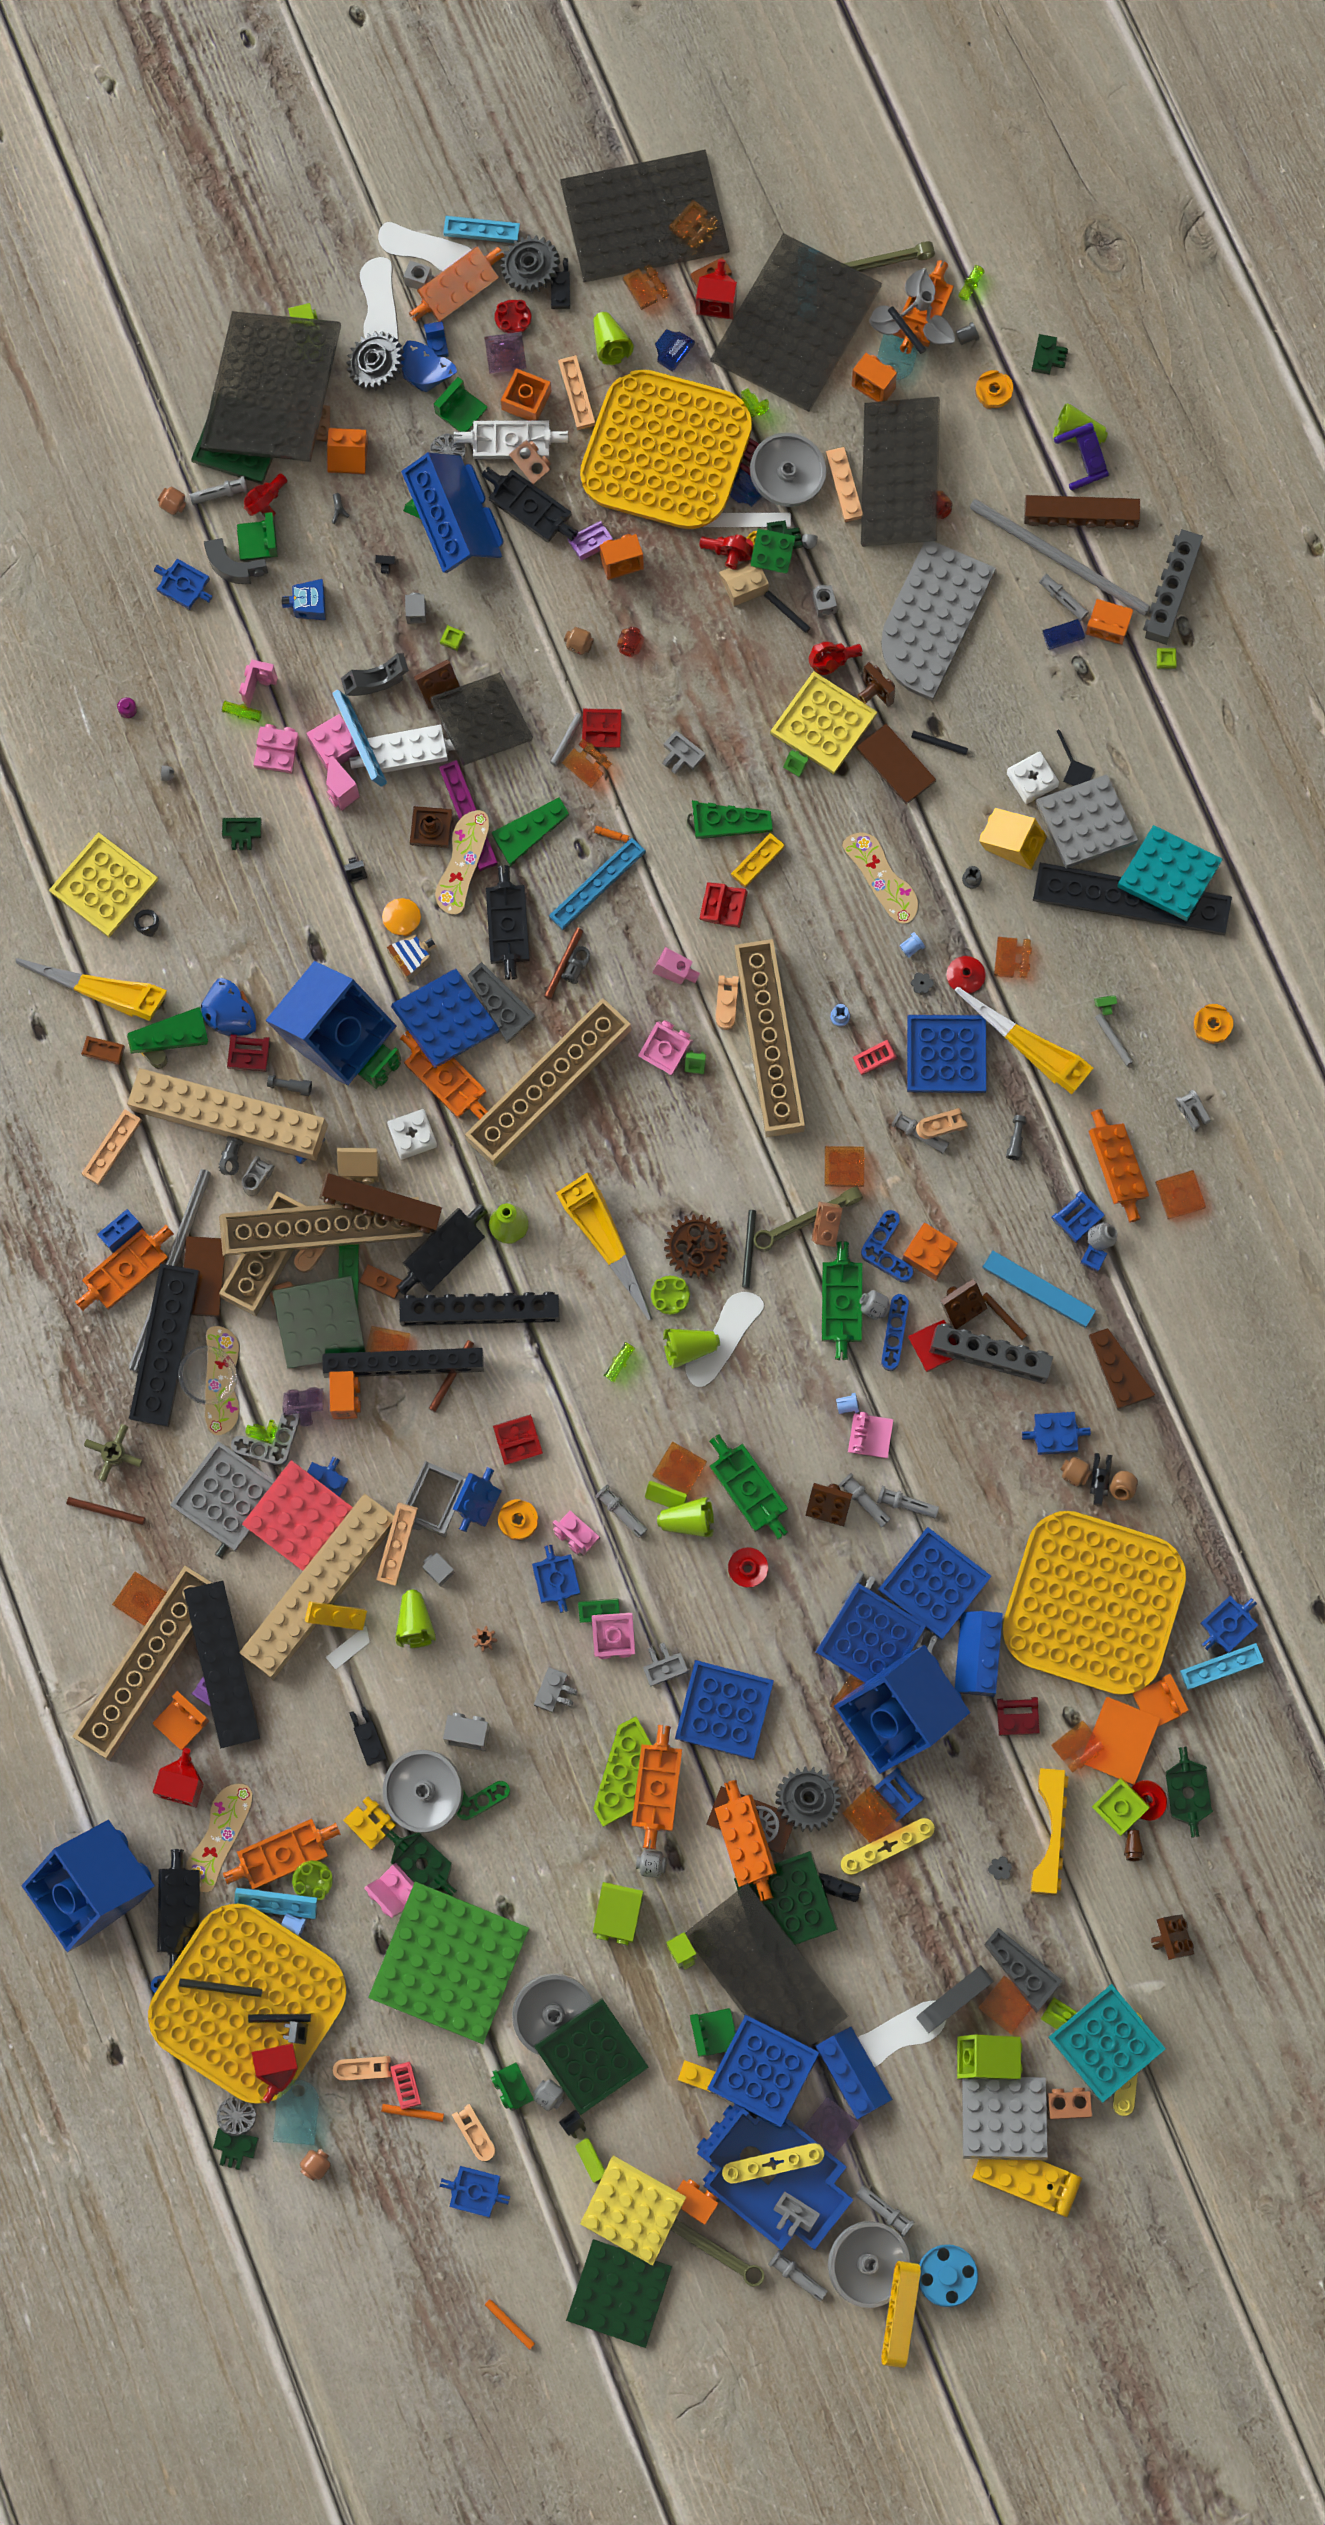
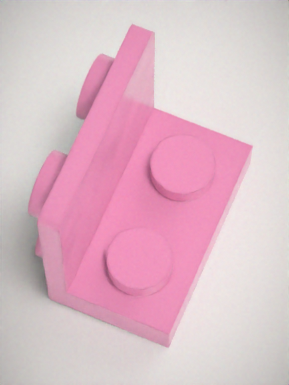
[239,659,278,708]
[552,1511,600,1556]
[365,1863,414,1918]

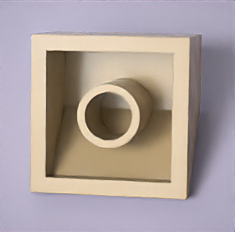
[719,560,769,606]
[337,1148,380,1184]

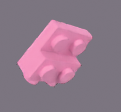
[253,724,299,774]
[638,1020,693,1075]
[592,1613,635,1659]

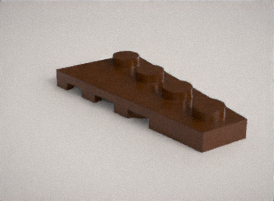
[1089,1328,1155,1410]

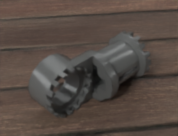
[561,946,590,984]
[218,1136,244,1175]

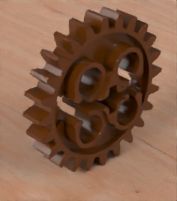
[664,1214,728,1279]

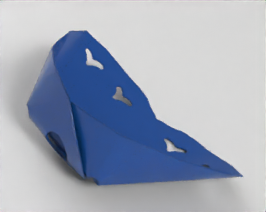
[401,340,457,392]
[201,978,256,1036]

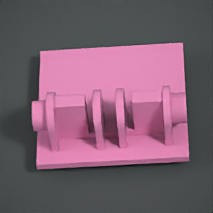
[848,1412,893,1458]

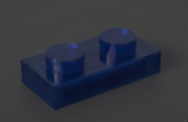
[1042,619,1085,650]

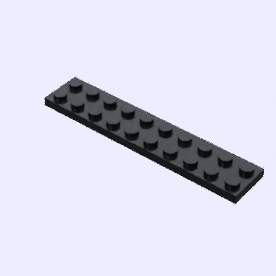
[1033,862,1232,936]

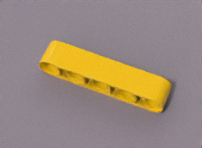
[881,2261,921,2368]

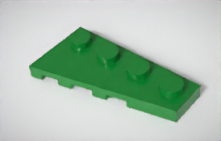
[491,797,569,867]
[692,800,773,839]
[127,1006,208,1054]

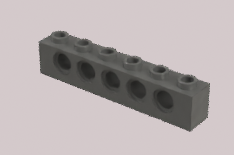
[1143,529,1203,645]
[929,1324,1053,1384]

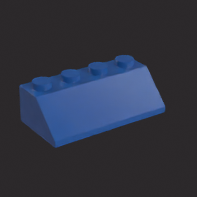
[955,1611,1003,1697]
[815,2027,893,2120]

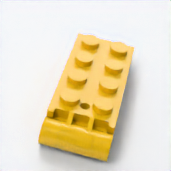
[972,2159,1082,2218]

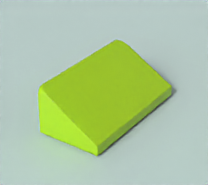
[645,1481,687,1508]
[1041,1997,1077,2029]
[575,2138,605,2183]

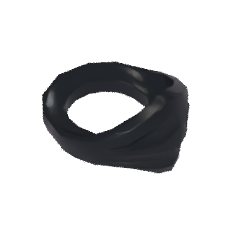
[134,909,159,937]

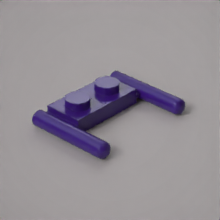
[1054,422,1109,491]

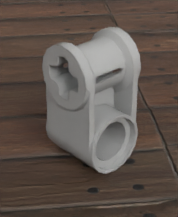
[242,1156,275,1196]

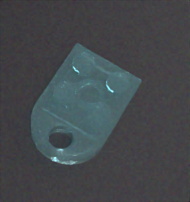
[877,334,918,380]
[273,2080,319,2145]

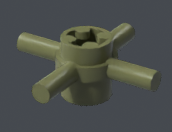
[84,1424,143,1482]

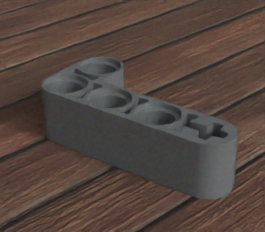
[916,1965,994,2034]

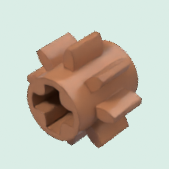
[472,1626,497,1652]

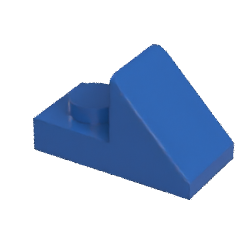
[424,321,449,357]

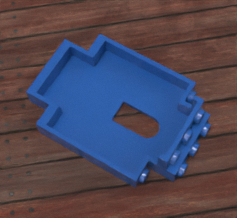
[696,2105,853,2251]

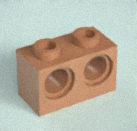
[509,440,551,484]
[812,1202,843,1247]
[1047,2088,1092,2120]

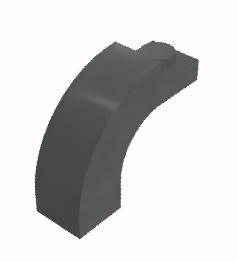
[204,538,268,584]
[341,653,409,696]

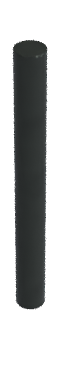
[742,1210,756,1288]
[179,1978,262,1997]

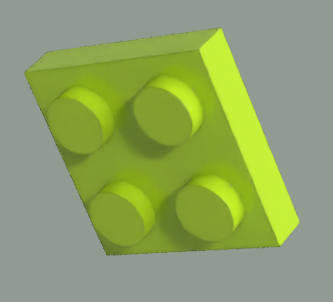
[1092,1777,1150,1836]

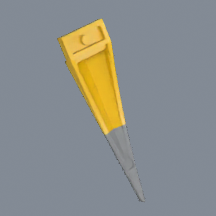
[16,958,167,1021]
[556,1173,652,1320]

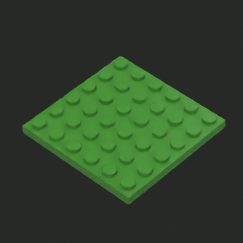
[368,1882,529,2044]

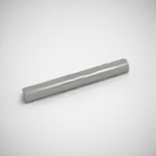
[550,713,583,766]
[1095,1013,1133,1066]

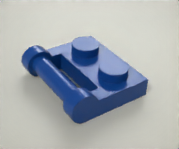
[1051,1191,1105,1243]
[870,1767,925,1822]

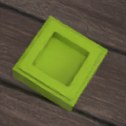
[440,625,465,651]
[1156,648,1177,669]

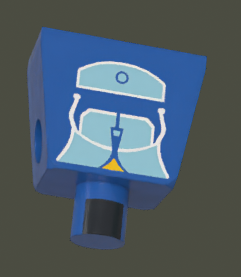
[282,579,326,620]

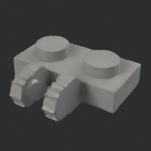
[662,730,705,774]
[643,1643,688,1687]
[534,1667,578,1713]
[773,2192,820,2237]

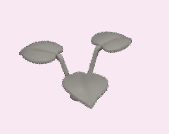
[869,268,955,345]

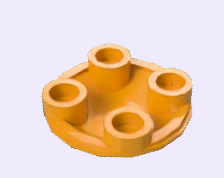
[382,898,421,936]

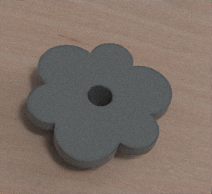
[911,972,934,994]
[988,1856,1012,1880]

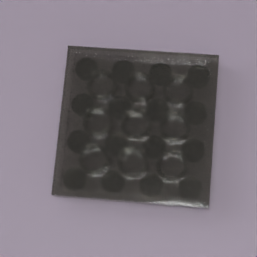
[430,672,533,766]

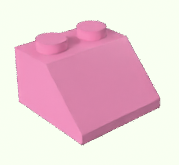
[326,756,360,811]

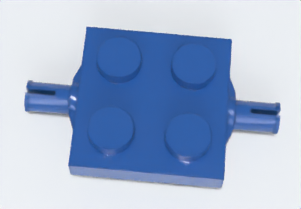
[154,558,213,610]
[1022,1412,1091,1455]
[307,1457,348,1497]
[453,1467,502,1532]
[532,1545,581,1613]
[1200,1596,1258,1653]
[439,2166,510,2218]

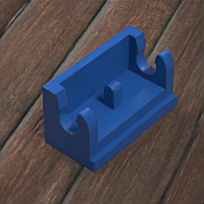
[97,1209,145,1253]

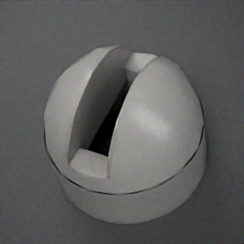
[802,534,818,549]
[161,766,174,781]

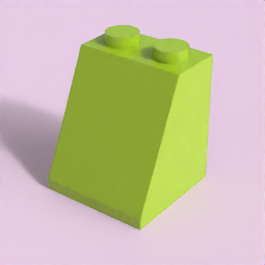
[593,1882,644,1946]
[957,2035,1023,2079]

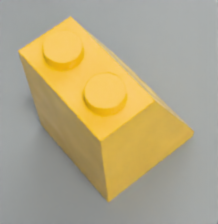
[979,808,1047,870]

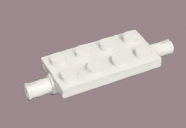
[454,420,568,459]
[349,725,465,773]

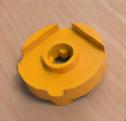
[975,370,1013,409]
[1193,1004,1233,1044]
[498,1499,538,1540]

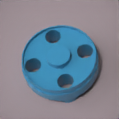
[919,2245,978,2307]

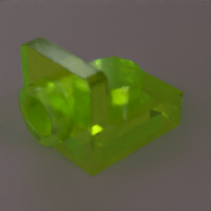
[741,388,769,418]
[245,1419,277,1443]

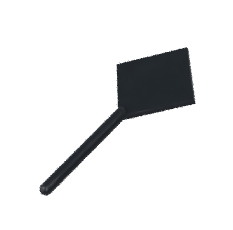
[1057,729,1095,786]

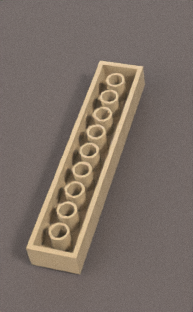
[734,939,805,1138]
[465,998,631,1167]
[127,1068,328,1161]
[219,1197,423,1256]
[239,1493,394,1680]
[72,1566,212,1761]

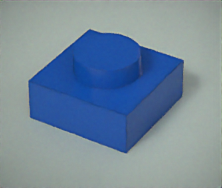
[1080,1244,1107,1272]

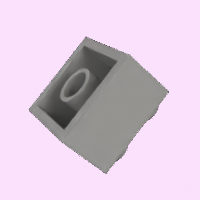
[443,1713,490,1751]

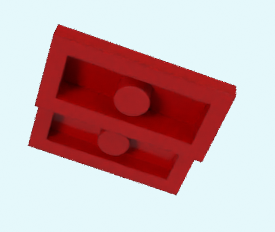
[582,708,622,748]
[699,882,748,928]
[908,1320,958,1372]
[493,1414,543,1465]

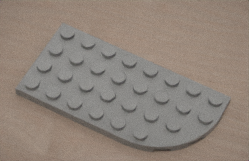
[881,538,996,701]

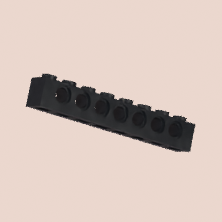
[399,1292,560,1326]
[322,1348,484,1378]

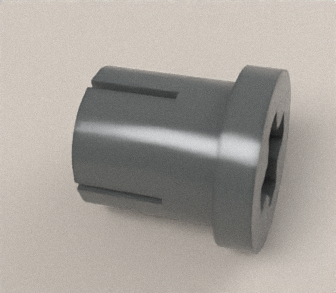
[956,322,980,345]
[962,866,982,889]

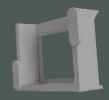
[406,1461,467,1538]

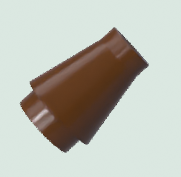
[1124,1830,1144,1861]

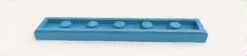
[332,690,387,787]
[549,838,646,931]
[982,1250,1096,1328]

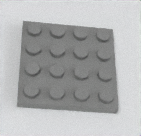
[1035,774,1138,868]
[170,1441,275,1552]
[962,2077,1048,2160]

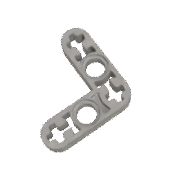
[231,1409,300,1466]

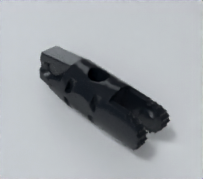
[1090,1453,1113,1506]
[819,1873,861,1902]

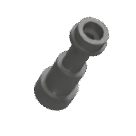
[267,1075,312,1096]
[1006,1115,1026,1161]

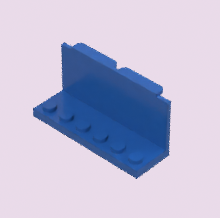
[401,452,504,573]

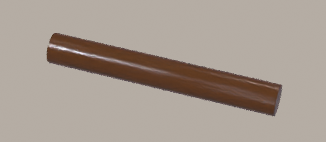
[983,1292,1028,1341]

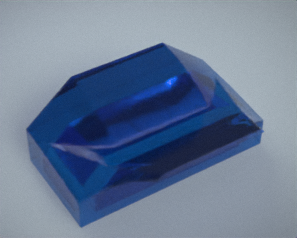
[655,329,695,372]
[730,468,763,507]

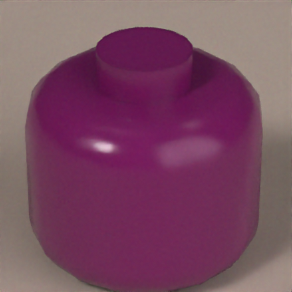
[117,697,137,718]

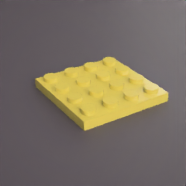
[770,671,877,774]
[49,832,159,938]
[580,2155,686,2266]

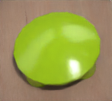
[651,1275,690,1315]
[292,1860,333,1901]

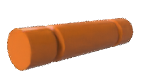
[594,825,629,843]

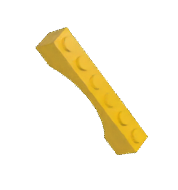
[1031,1768,1068,1895]

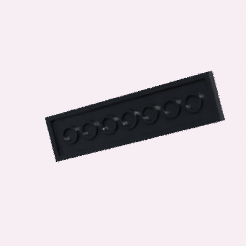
[129,1263,200,1427]
[183,1580,260,1749]

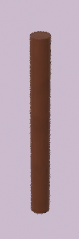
[544,928,583,999]
[429,1340,474,1412]
[66,1497,145,1525]

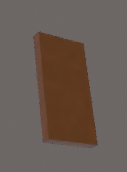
[857,724,936,805]
[184,1236,225,1317]
[706,1786,794,1855]

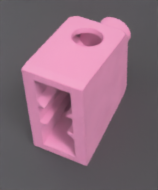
[652,947,700,984]

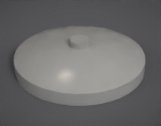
[750,433,826,507]
[383,1750,463,1832]
[512,1974,594,2055]
[828,2221,910,2308]

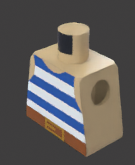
[387,935,436,982]

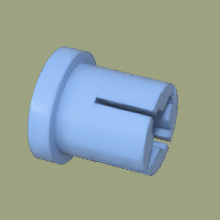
[899,932,925,958]
[830,1004,850,1027]
[836,1393,859,1414]
[281,1914,307,1937]

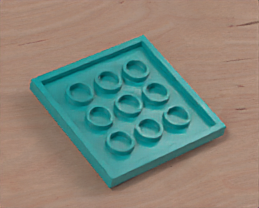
[1117,825,1223,921]
[1048,1984,1166,2103]

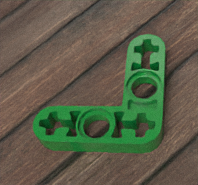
[457,1781,510,1821]

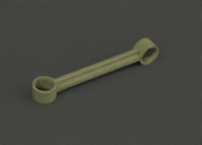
[824,241,935,282]
[754,1186,863,1252]
[671,2219,765,2287]

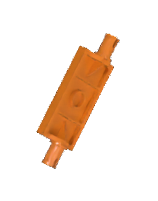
[409,246,504,322]
[893,260,954,354]
[400,1031,488,1120]
[1088,1109,1149,1223]
[75,1225,174,1311]
[632,1725,682,1849]
[715,1780,777,1902]
[223,1819,341,1890]

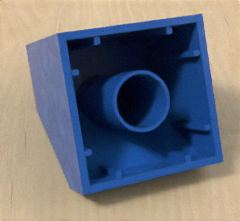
[265,961,397,1086]
[834,1645,971,1774]
[21,1819,155,1952]

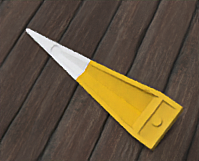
[955,987,1094,1095]

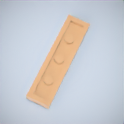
[558,355,595,430]
[826,447,863,522]
[82,1109,142,1185]
[376,1502,418,1586]

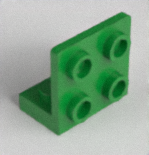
[434,377,487,432]
[237,512,278,561]
[750,528,795,574]
[358,1044,401,1089]
[690,2008,736,2058]
[491,2062,534,2111]

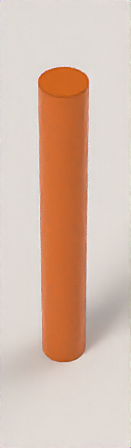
[381,2104,444,2122]
[485,2299,535,2350]

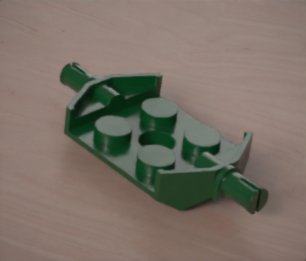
[1165,1747,1213,1838]
[386,1829,457,1896]

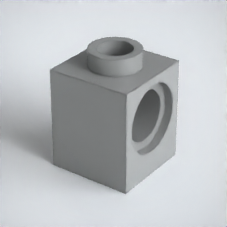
[403,261,434,289]
[812,585,837,617]
[405,593,426,624]
[422,1553,455,1587]

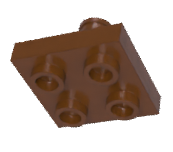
[414,659,462,710]
[858,662,895,707]
[410,806,452,848]
[940,1279,988,1329]
[805,1483,853,1527]
[1151,1914,1194,1960]

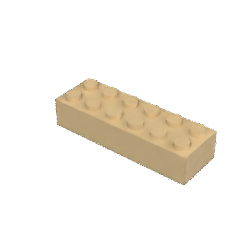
[219,1191,306,1316]

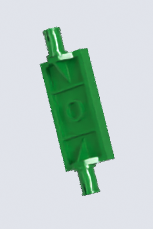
[822,1241,862,1360]
[709,1434,788,1540]

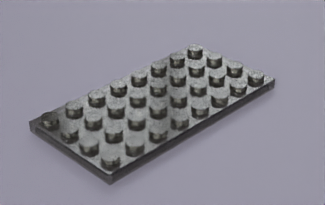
[861,397,940,547]
[685,1883,849,2047]

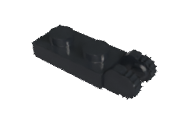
[551,258,570,309]
[349,1706,387,1767]

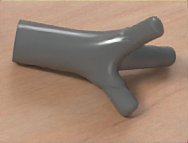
[332,493,350,524]

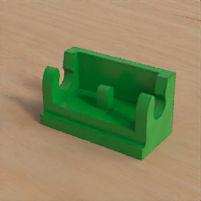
[578,1598,620,1623]

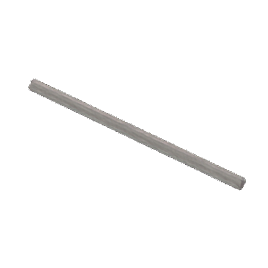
[970,499,1150,615]
[129,1169,211,1372]

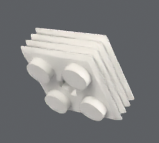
[1007,752,1059,804]
[387,1109,437,1160]

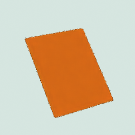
[1081,1697,1160,1784]

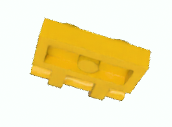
[343,1796,396,1850]

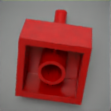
[696,259,737,320]
[153,1748,204,1808]
[251,2043,298,2104]

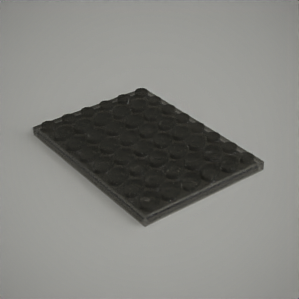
[560,149,730,283]
[710,233,882,412]
[200,311,341,462]

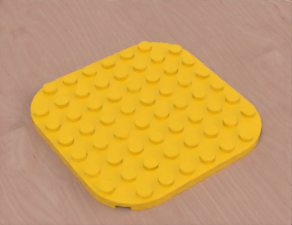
[580,370,752,529]
[1002,1511,1186,1695]
[148,1904,346,2103]

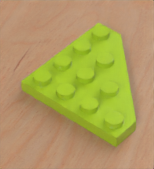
[593,1716,652,1827]

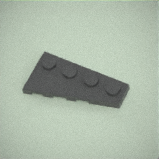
[468,962,536,1044]
[984,1928,1062,2013]

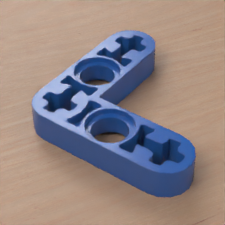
[861,1210,913,1282]

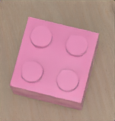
[306,714,359,771]

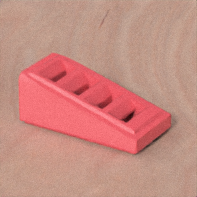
[852,1040,898,1075]
[390,2062,421,2110]

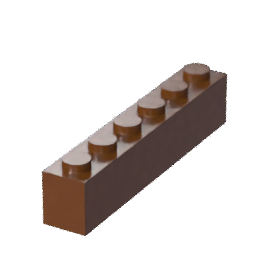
[1024,495,1140,529]
[319,1173,442,1234]

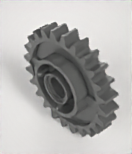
[500,235,561,294]
[346,331,405,391]
[775,1766,841,1832]

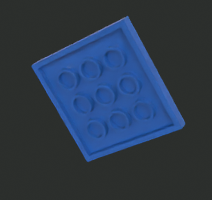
[391,969,499,1068]
[907,1015,986,1093]
[878,1527,992,1640]
[815,1583,927,1683]
[675,1660,774,1760]
[707,2015,820,2128]

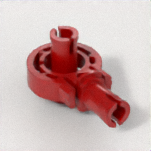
[244,473,288,517]
[699,534,754,569]
[809,642,863,675]

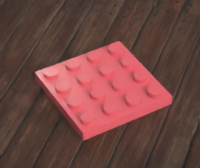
[242,1460,353,1571]

